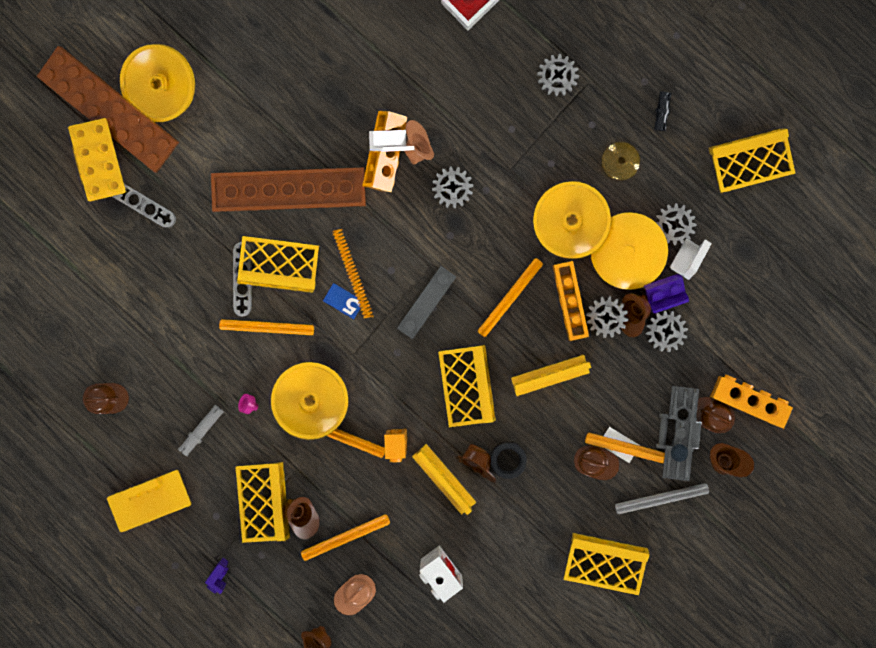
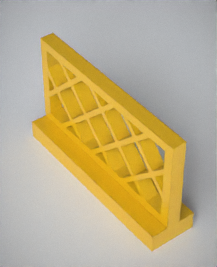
[709,128,795,193]
[237,236,319,293]
[438,345,496,427]
[511,355,591,396]
[412,444,476,515]
[236,462,290,543]
[564,533,649,595]

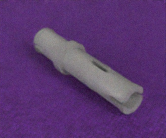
[178,405,224,456]

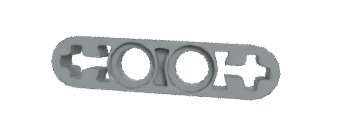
[112,184,176,228]
[233,242,252,317]

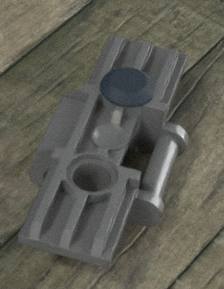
[656,386,702,481]

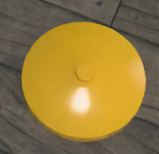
[120,44,195,122]
[533,182,611,259]
[591,213,668,290]
[271,362,348,440]

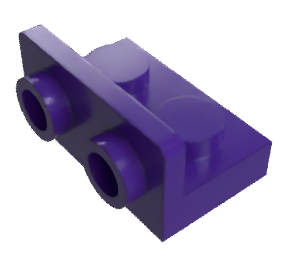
[644,274,689,313]
[205,557,229,594]

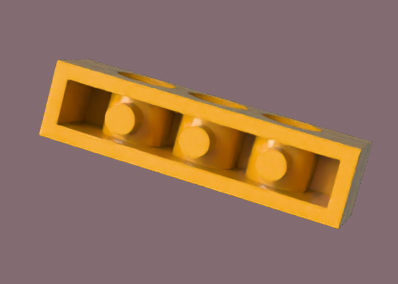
[362,111,407,192]
[553,261,589,341]
[710,374,793,429]
[384,429,407,462]

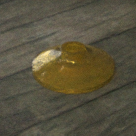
[602,142,640,180]

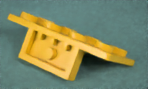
[68,118,126,202]
[107,470,191,532]

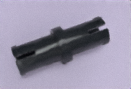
[654,91,672,132]

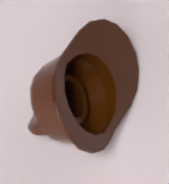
[621,293,651,337]
[83,383,129,414]
[696,397,735,434]
[710,443,754,478]
[456,444,496,482]
[574,445,619,480]
[284,497,320,539]
[301,626,332,648]

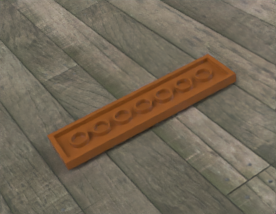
[37,46,179,173]
[211,167,366,212]

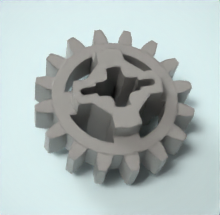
[537,54,579,97]
[432,166,474,209]
[656,203,697,245]
[586,296,629,338]
[645,311,688,352]

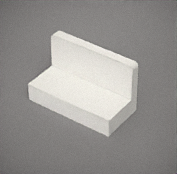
[369,130,414,152]
[670,239,712,280]

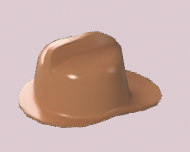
[404,120,434,164]
[334,574,376,615]

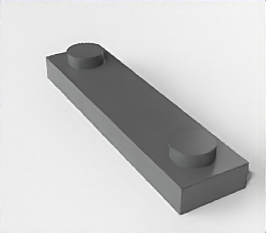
[397,266,456,339]

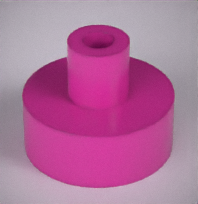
[238,394,259,414]

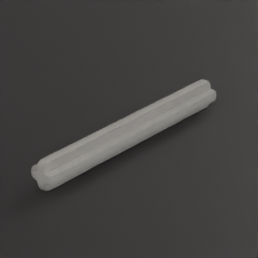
[615,483,709,514]

